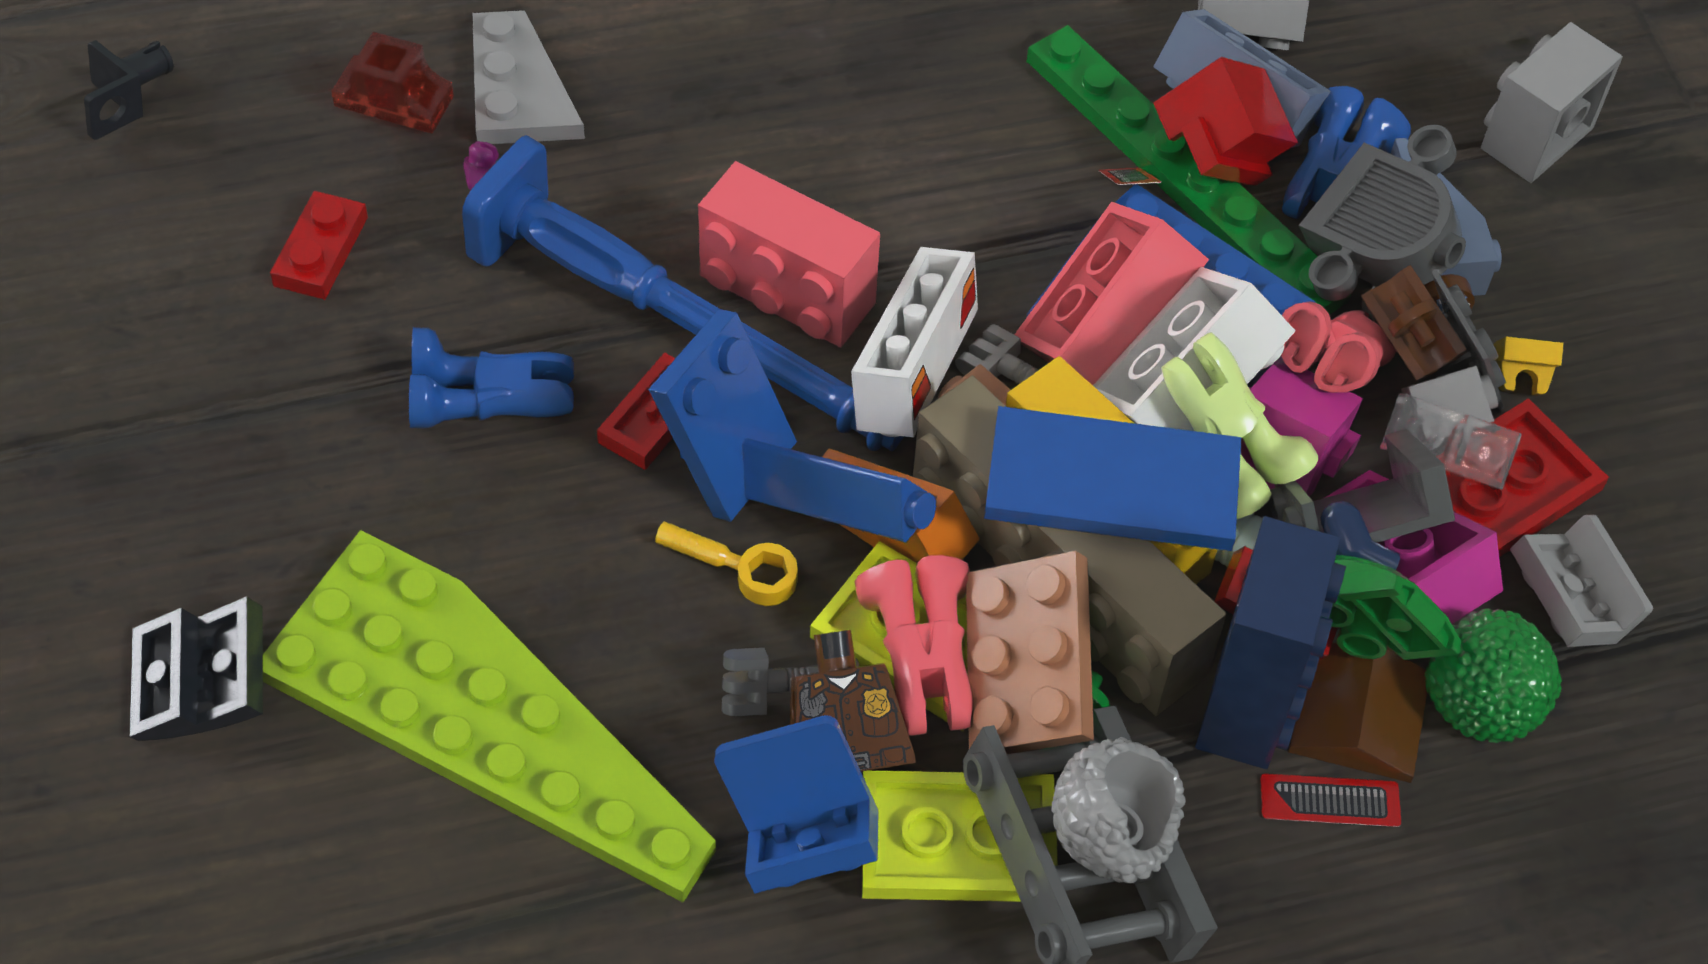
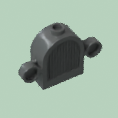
[1299,125,1466,301]

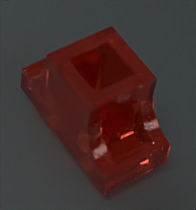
[331,32,454,134]

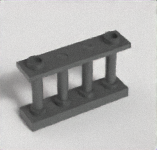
[962,706,1218,964]

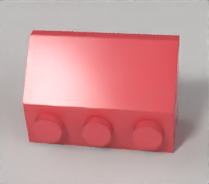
[1014,202,1209,385]

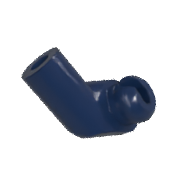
[1320,501,1400,570]

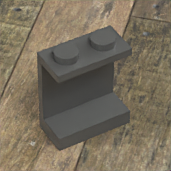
[1268,429,1455,542]

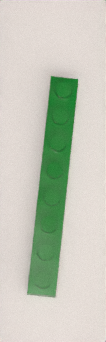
[1026,25,1352,315]

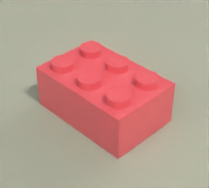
[698,161,880,348]

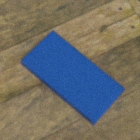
[984,406,1241,551]

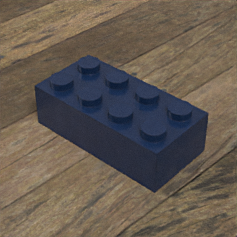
[1195,516,1346,770]

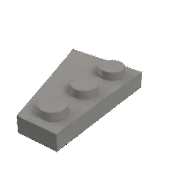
[473,10,585,144]

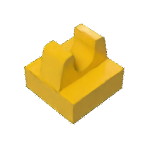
[1494,336,1564,396]

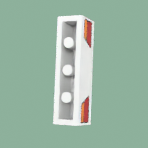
[851,247,978,437]

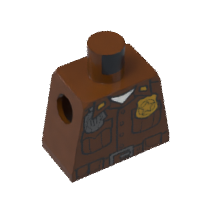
[790,630,916,771]

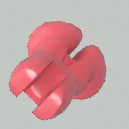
[1281,301,1396,392]
[855,555,973,736]

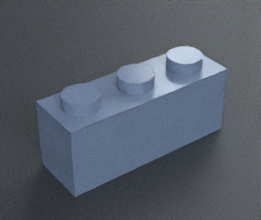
[1153,9,1331,148]

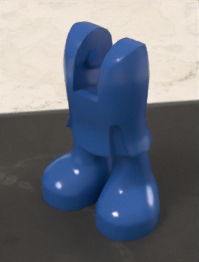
[1282,86,1411,219]
[409,327,574,428]

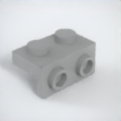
[1510,515,1653,647]

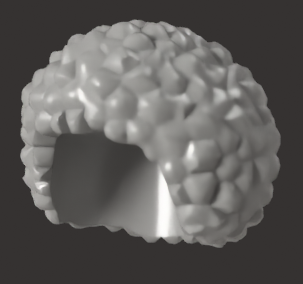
[1051,737,1186,883]

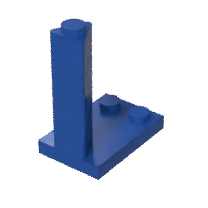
[648,309,936,542]

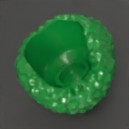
[1425,608,1562,743]

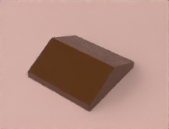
[1288,643,1427,783]

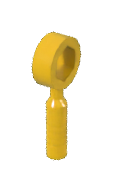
[655,521,798,606]

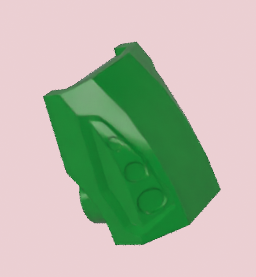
[1329,555,1462,660]

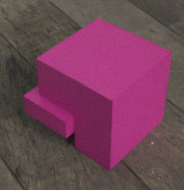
[1241,356,1363,497]

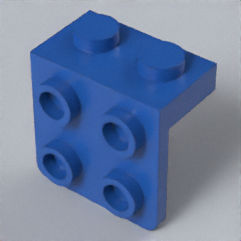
[714,715,879,894]

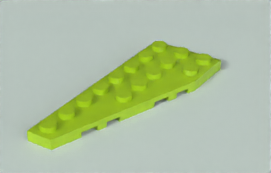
[263,530,716,902]

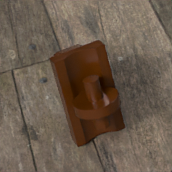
[1361,265,1467,383]

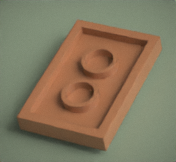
[966,551,1094,754]

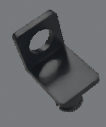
[84,40,174,140]

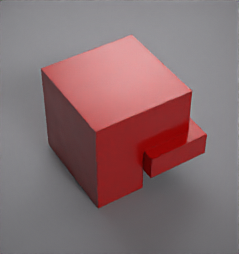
[1153,57,1298,186]

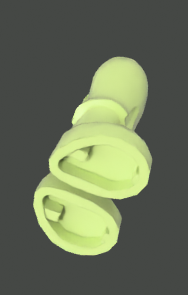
[1161,332,1318,519]

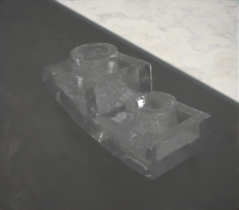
[1380,393,1522,490]

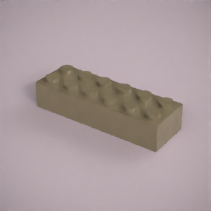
[913,375,1227,716]

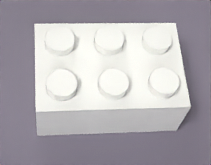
[1093,267,1296,431]

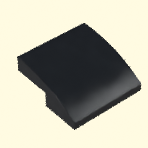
[130,596,263,741]

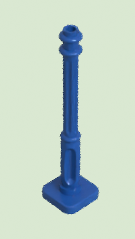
[462,135,904,452]

